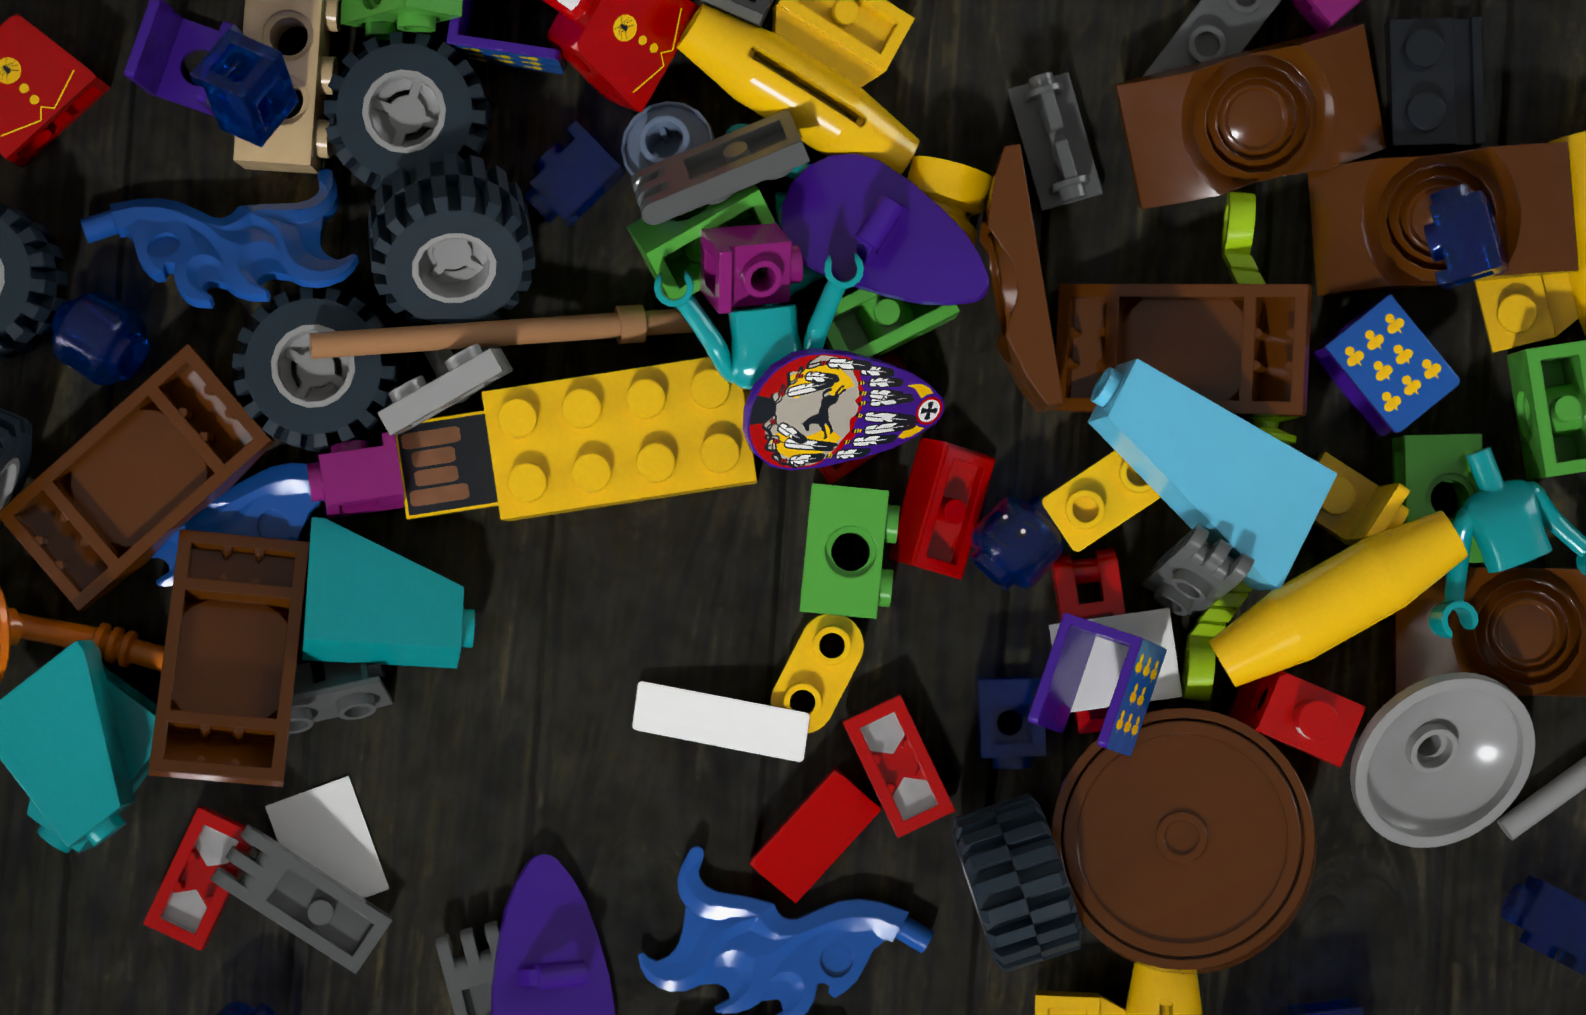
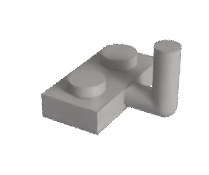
[377,343,513,435]

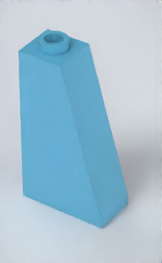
[1088,359,1338,591]

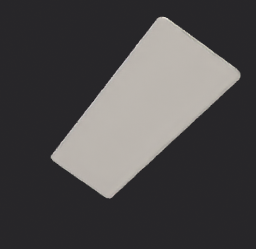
[632,681,810,762]

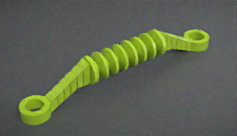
[1182,192,1299,701]

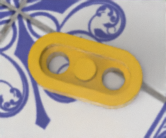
[771,614,864,733]

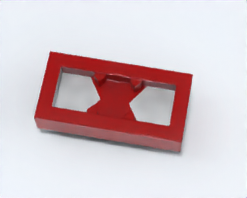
[842,694,955,838]
[143,806,253,951]

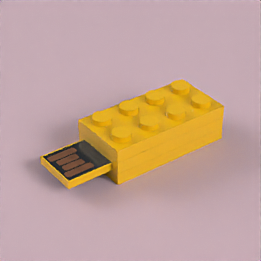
[395,354,758,521]

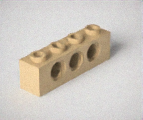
[233,0,342,174]

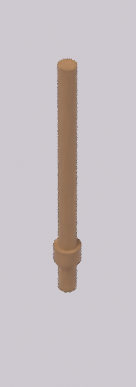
[309,304,694,359]

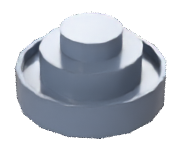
[621,101,715,177]

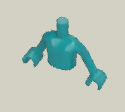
[654,252,864,390]
[1428,447,1586,639]

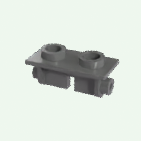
[1007,72,1103,211]
[289,661,393,734]

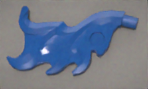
[80,169,359,309]
[152,463,325,587]
[638,845,934,1015]

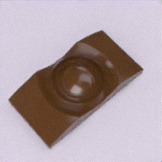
[1114,23,1386,209]
[1307,142,1579,297]
[979,144,1063,413]
[1054,284,1312,418]
[0,344,275,611]
[148,529,310,787]
[1392,567,1586,697]

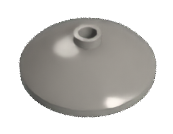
[1350,672,1535,848]

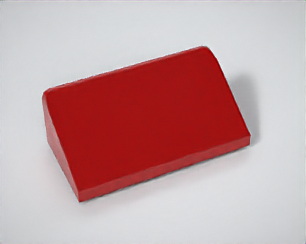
[888,438,996,580]
[749,766,882,903]

